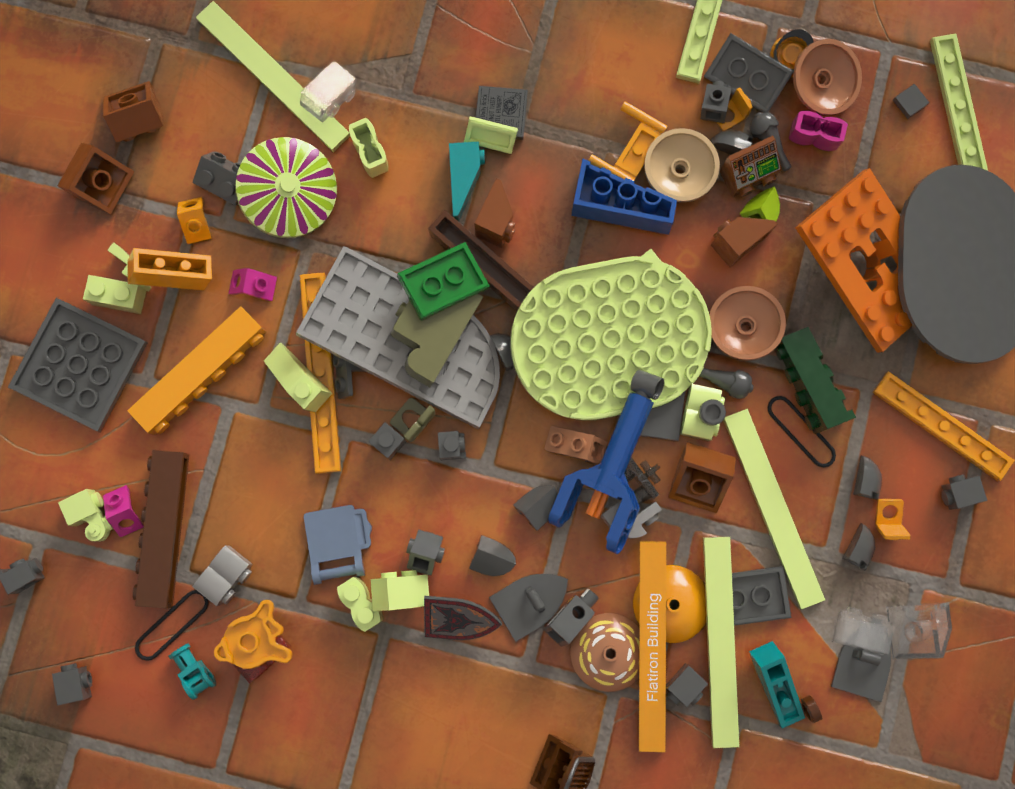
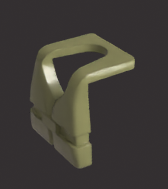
[390,398,435,442]

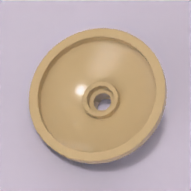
[644,128,720,202]

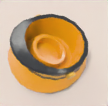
[770,29,814,77]

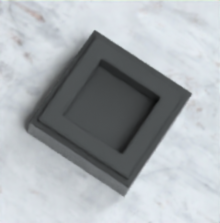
[893,84,929,119]

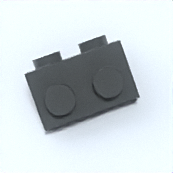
[192,152,240,205]

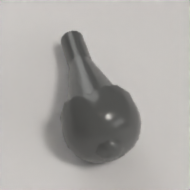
[750,112,791,172]
[699,368,754,399]

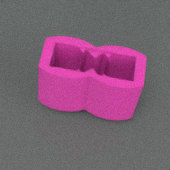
[789,111,848,151]

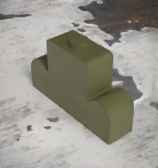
[391,294,483,388]

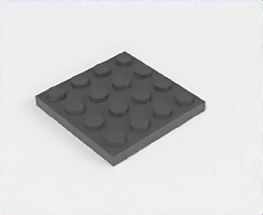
[8,298,148,432]

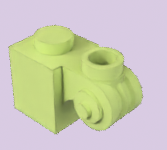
[58,489,113,542]

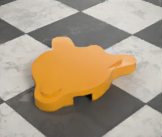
[214,600,293,669]

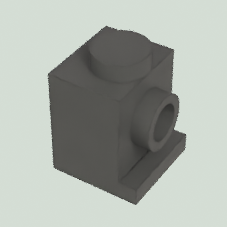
[700,81,732,123]
[438,431,466,461]
[0,558,44,595]

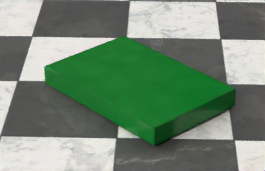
[397,242,489,321]

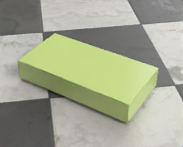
[464,116,518,154]

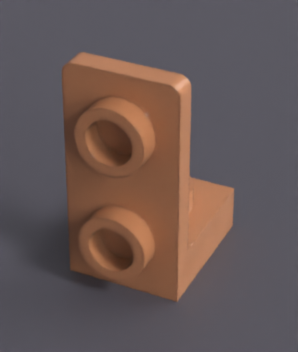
[544,426,608,465]

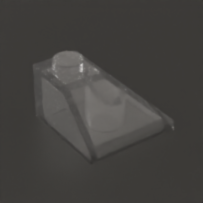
[886,602,952,659]

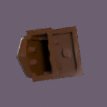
[530,734,596,789]

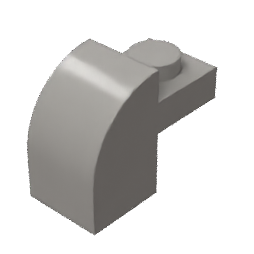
[601,500,662,539]

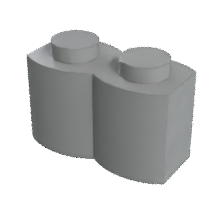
[192,545,253,606]

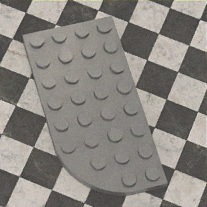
[296,246,500,429]

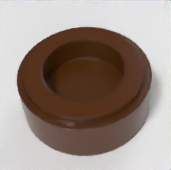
[801,695,823,723]

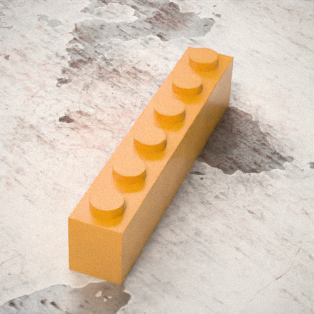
[127,306,266,435]

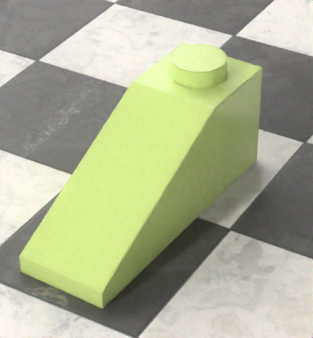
[264,343,332,412]

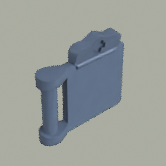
[304,505,372,585]

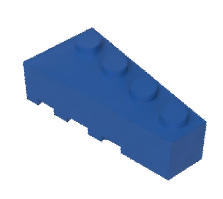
[571,159,677,235]

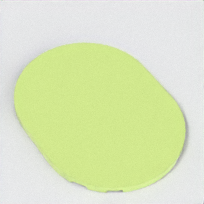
[510,256,712,420]

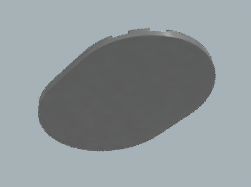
[898,165,1015,364]

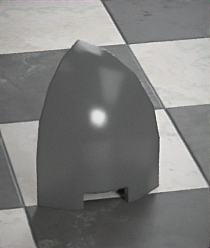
[710,129,754,155]
[490,333,514,371]
[853,455,882,500]
[513,485,558,531]
[842,523,876,571]
[469,535,516,576]

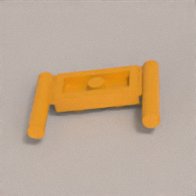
[588,101,668,181]

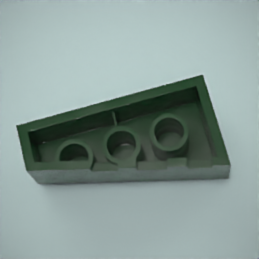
[775,327,856,434]

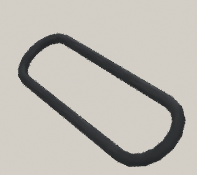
[768,396,836,468]
[135,590,209,661]

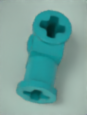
[168,643,217,700]

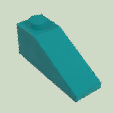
[449,142,485,222]
[749,641,805,728]

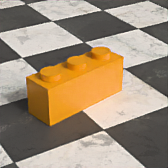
[127,248,212,290]

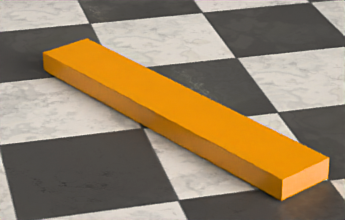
[872,371,1015,481]

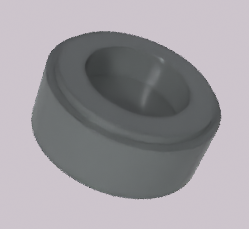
[699,399,726,426]

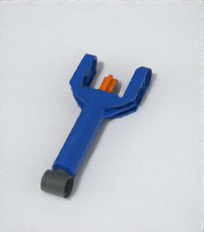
[548,370,664,554]

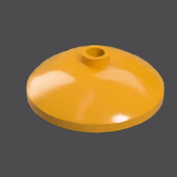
[633,565,706,643]

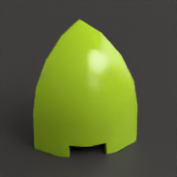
[740,186,780,221]

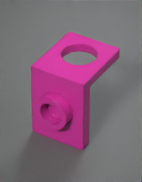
[229,268,277,301]
[103,485,144,537]

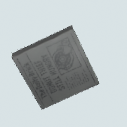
[476,86,528,140]

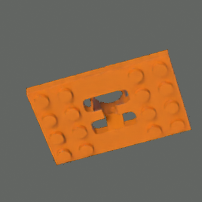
[795,168,912,353]

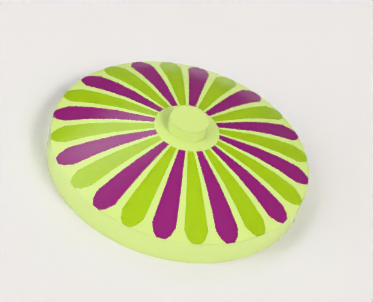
[235,137,337,238]

